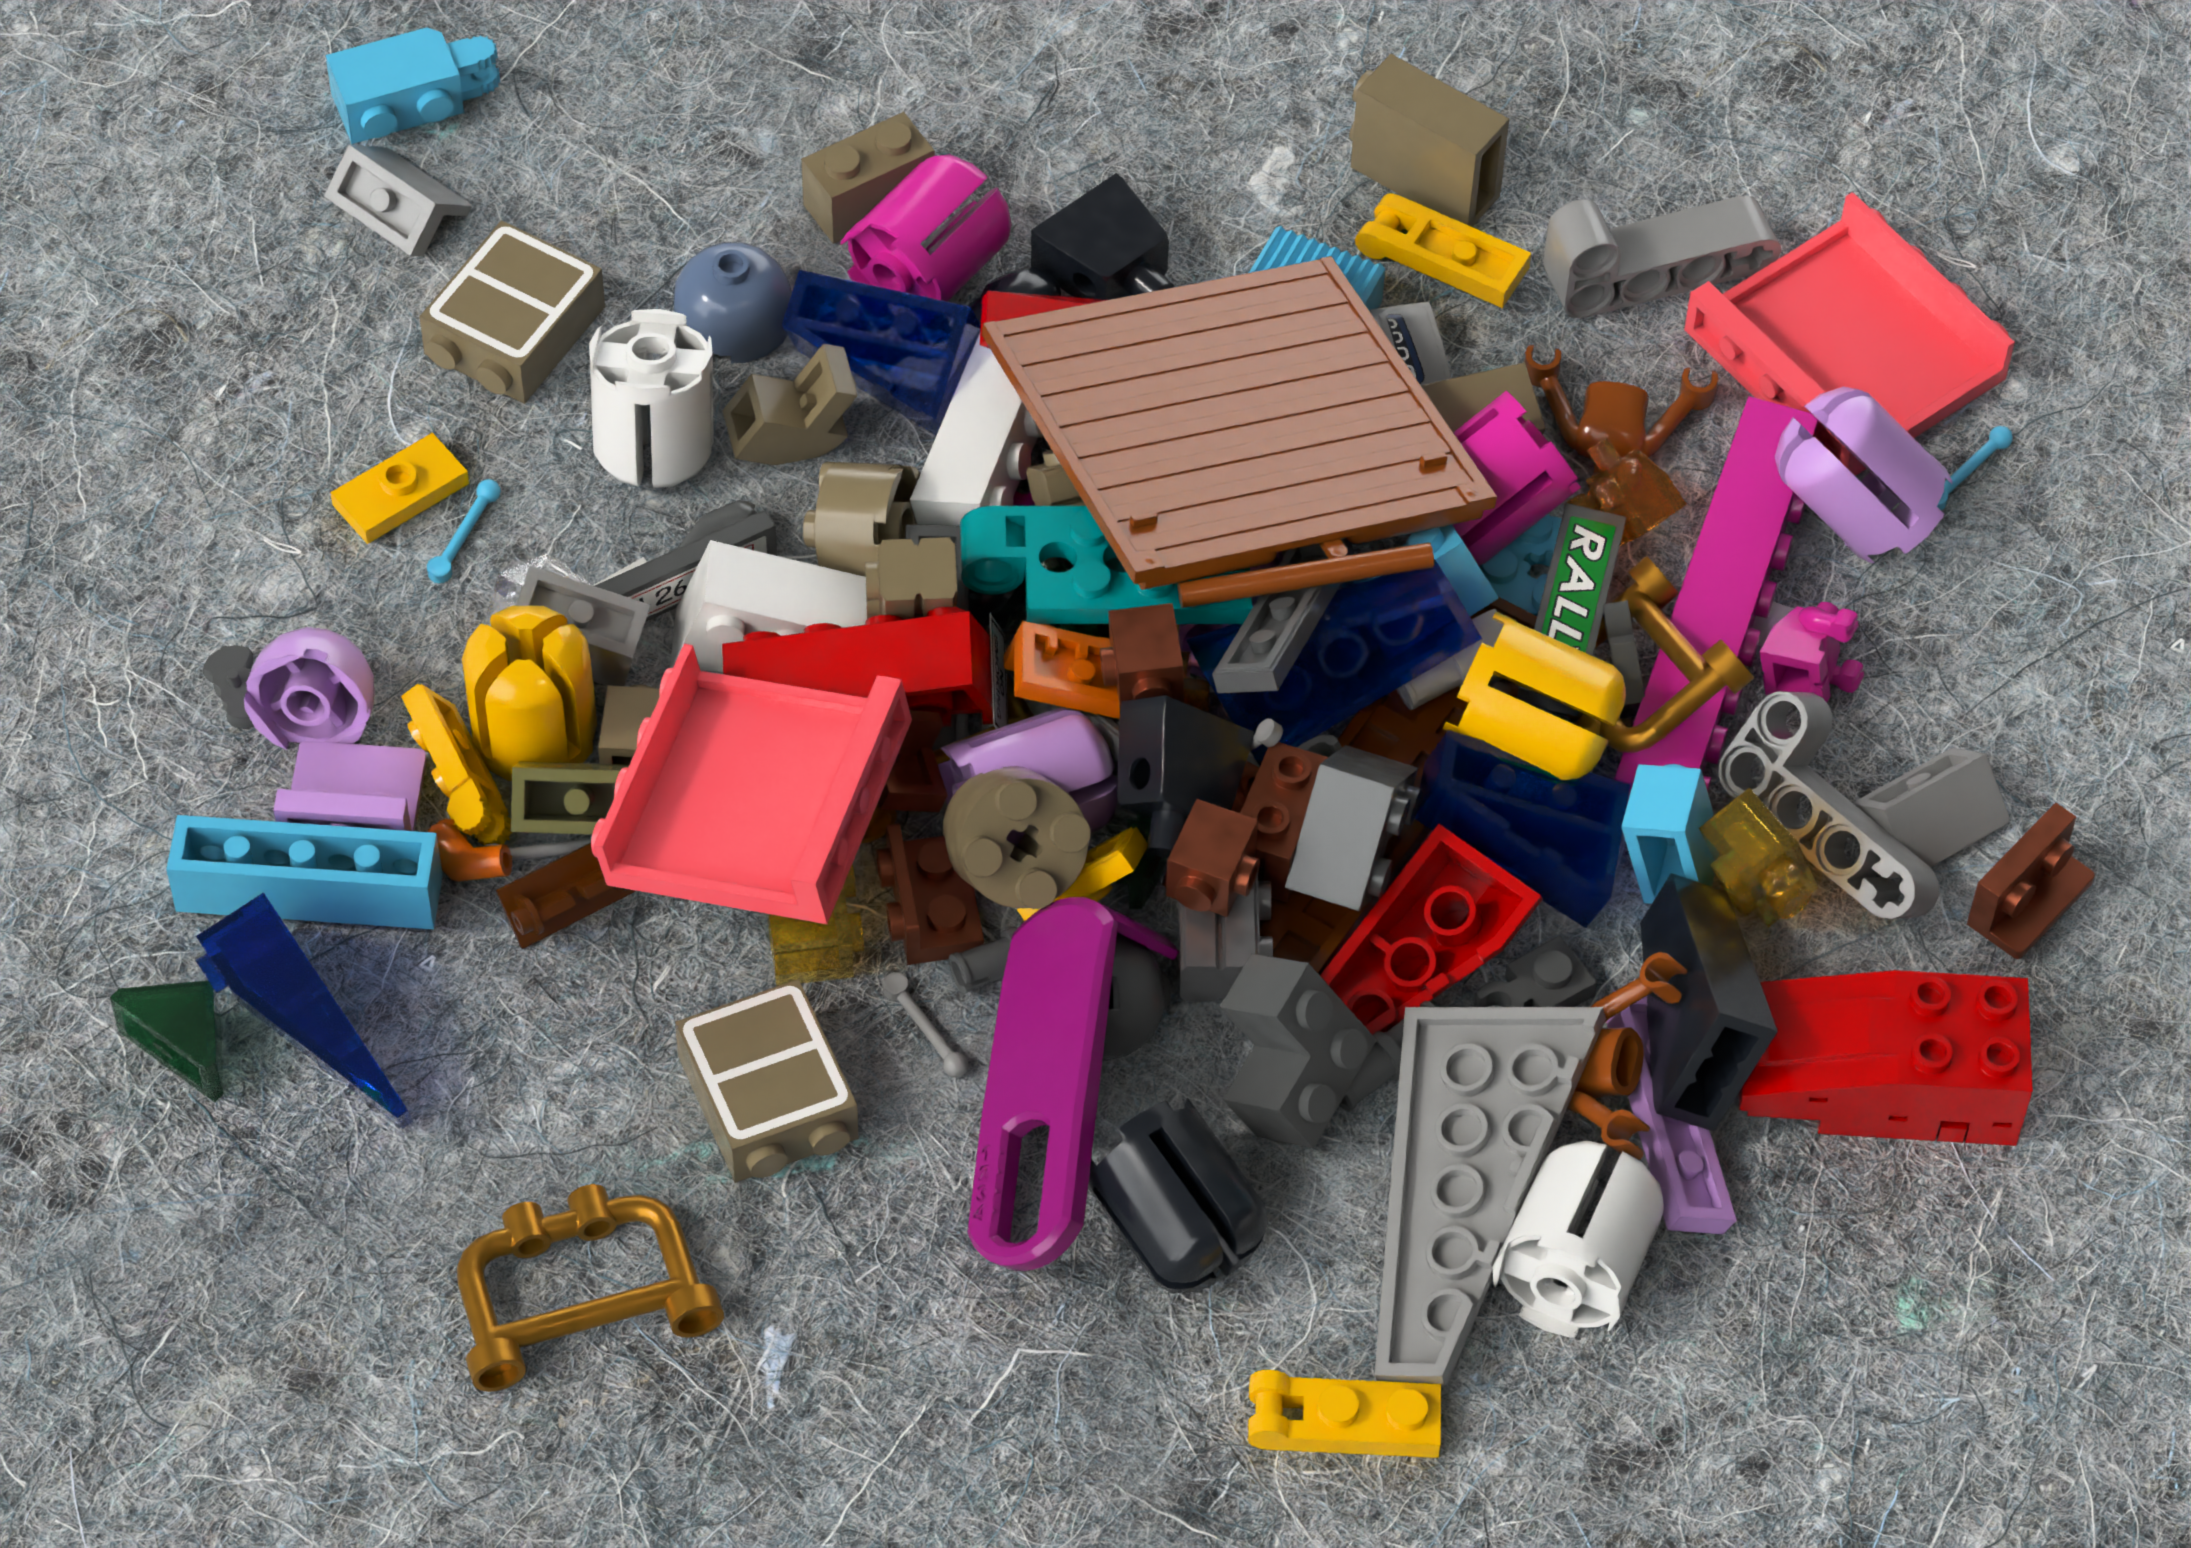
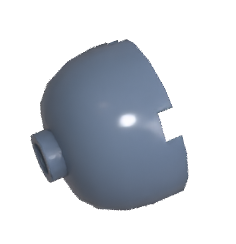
[673,242,793,363]

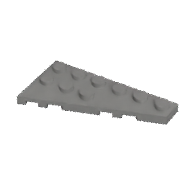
[1374,1007,1606,1387]

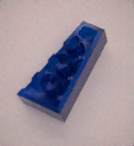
[1186,559,1482,766]

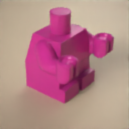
[1760,602,1864,703]

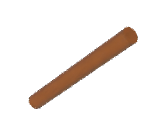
[1177,542,1434,608]

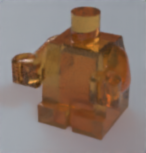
[1564,437,1687,546]

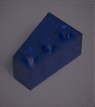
[782,270,981,436]
[1415,730,1630,928]

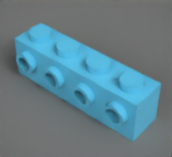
[166,815,443,930]

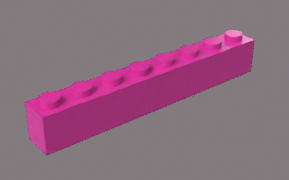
[1608,396,1825,818]

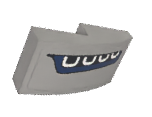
[1370,301,1451,385]

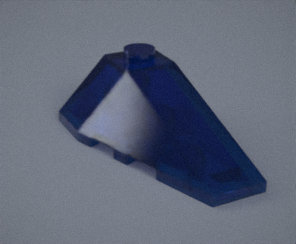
[195,893,413,1129]

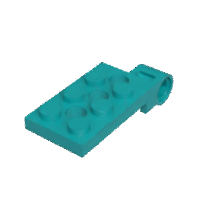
[960,506,1252,624]

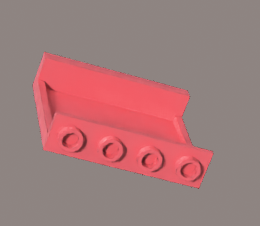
[1684,192,2015,476]
[591,644,912,924]

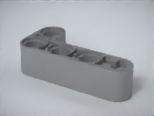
[1543,195,1781,318]
[1718,691,1939,919]

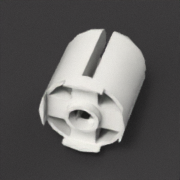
[589,309,714,488]
[1492,1140,1664,1338]

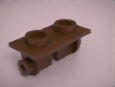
[495,843,636,949]

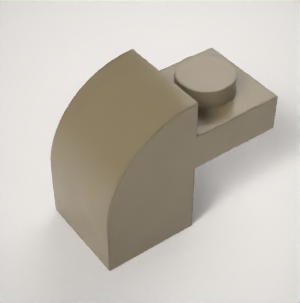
[722,344,858,465]

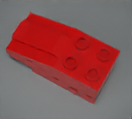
[1739,970,2033,1146]

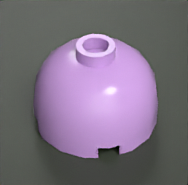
[244,627,375,750]

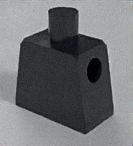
[1031,173,1174,300]
[1117,695,1254,858]

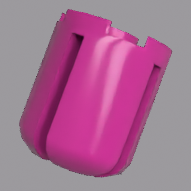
[840,154,1012,326]
[1453,391,1581,566]

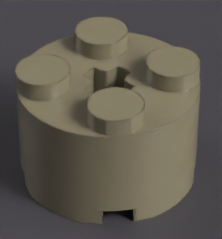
[803,462,920,577]
[943,766,1091,909]

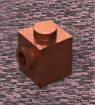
[1100,603,1184,708]
[1166,799,1260,917]

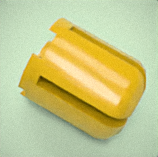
[462,606,597,781]
[1443,611,1626,781]

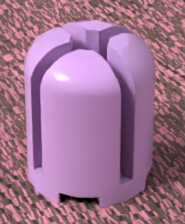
[1775,386,1953,563]
[938,707,1118,844]

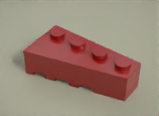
[722,607,993,727]

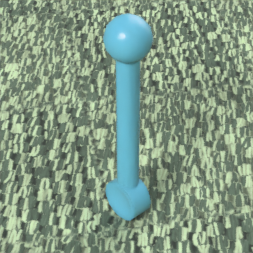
[1937,426,2013,510]
[427,479,501,583]

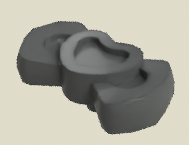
[203,645,254,729]

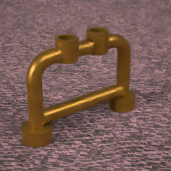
[1566,556,1754,753]
[457,1184,724,1392]

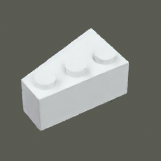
[670,540,867,672]

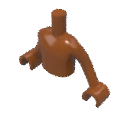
[1524,345,1718,496]
[1567,952,1688,1160]

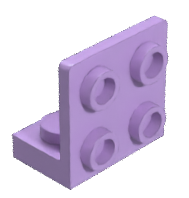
[273,741,427,831]

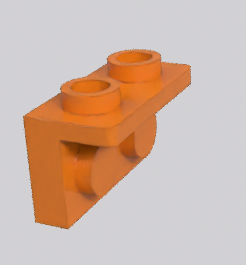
[1003,621,1120,719]

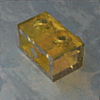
[1699,787,1818,928]

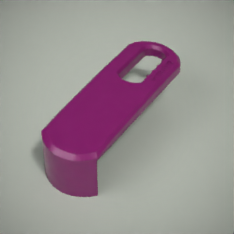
[967,897,1180,1271]

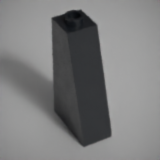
[1640,873,1778,1131]

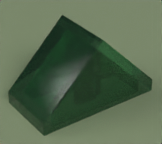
[110,980,224,1103]

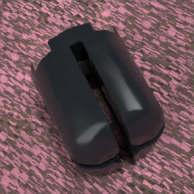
[1088,1098,1268,1294]

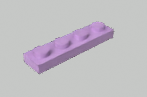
[1606,991,1737,1234]

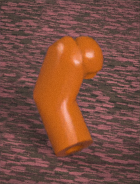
[427,819,512,882]

